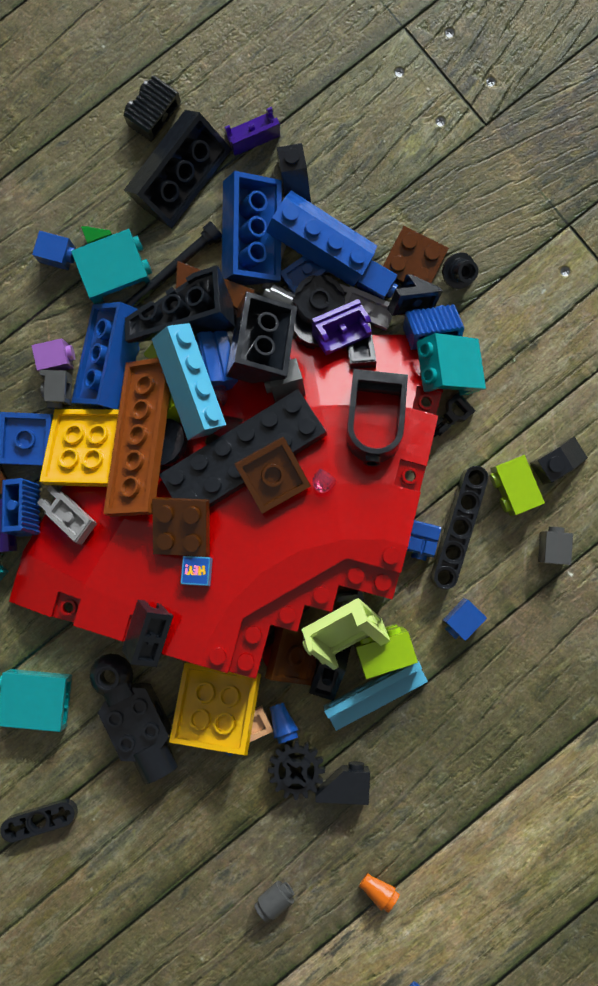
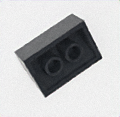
[226,291,297,383]

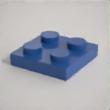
[0,412,53,466]

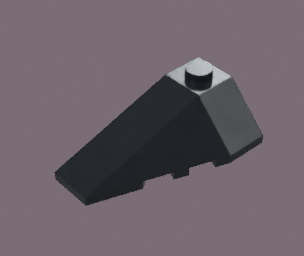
[125,265,235,343]

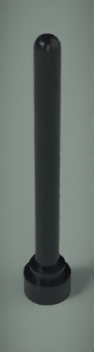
[125,221,222,308]

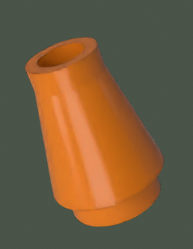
[359,873,400,913]

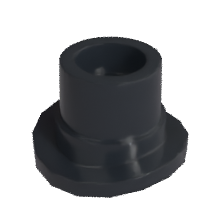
[442,252,479,289]

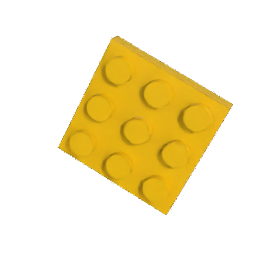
[39,409,119,487]
[169,663,261,756]

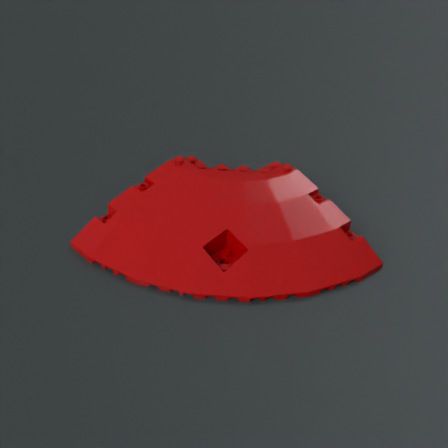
[9,335,443,679]

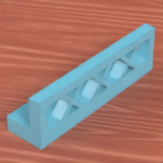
[324,661,428,731]

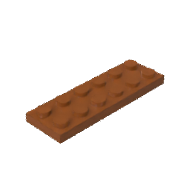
[103,358,170,517]

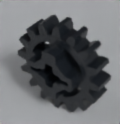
[268,739,325,800]

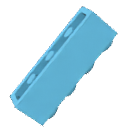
[152,323,226,440]

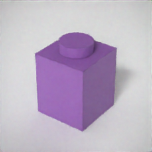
[32,338,75,372]

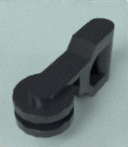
[433,392,476,438]

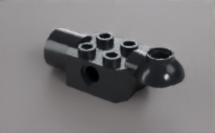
[89,653,178,785]

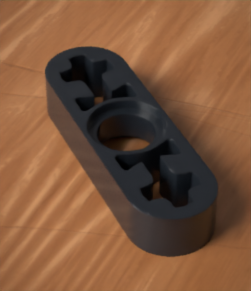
[0,799,78,842]

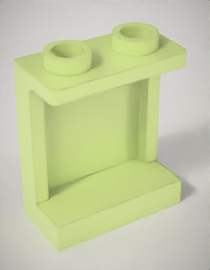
[302,598,390,670]

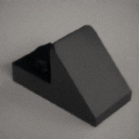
[387,274,443,316]

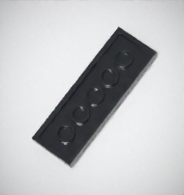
[159,389,327,508]

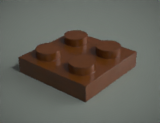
[383,226,449,284]
[234,437,311,513]
[152,497,210,557]
[265,627,318,686]

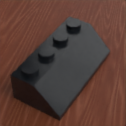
[124,110,232,229]

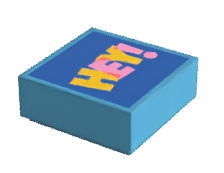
[181,556,213,586]

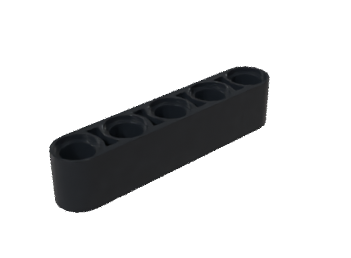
[430,466,489,589]

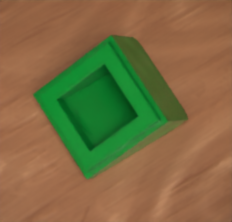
[81,226,113,244]

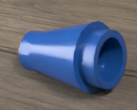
[269,702,299,744]

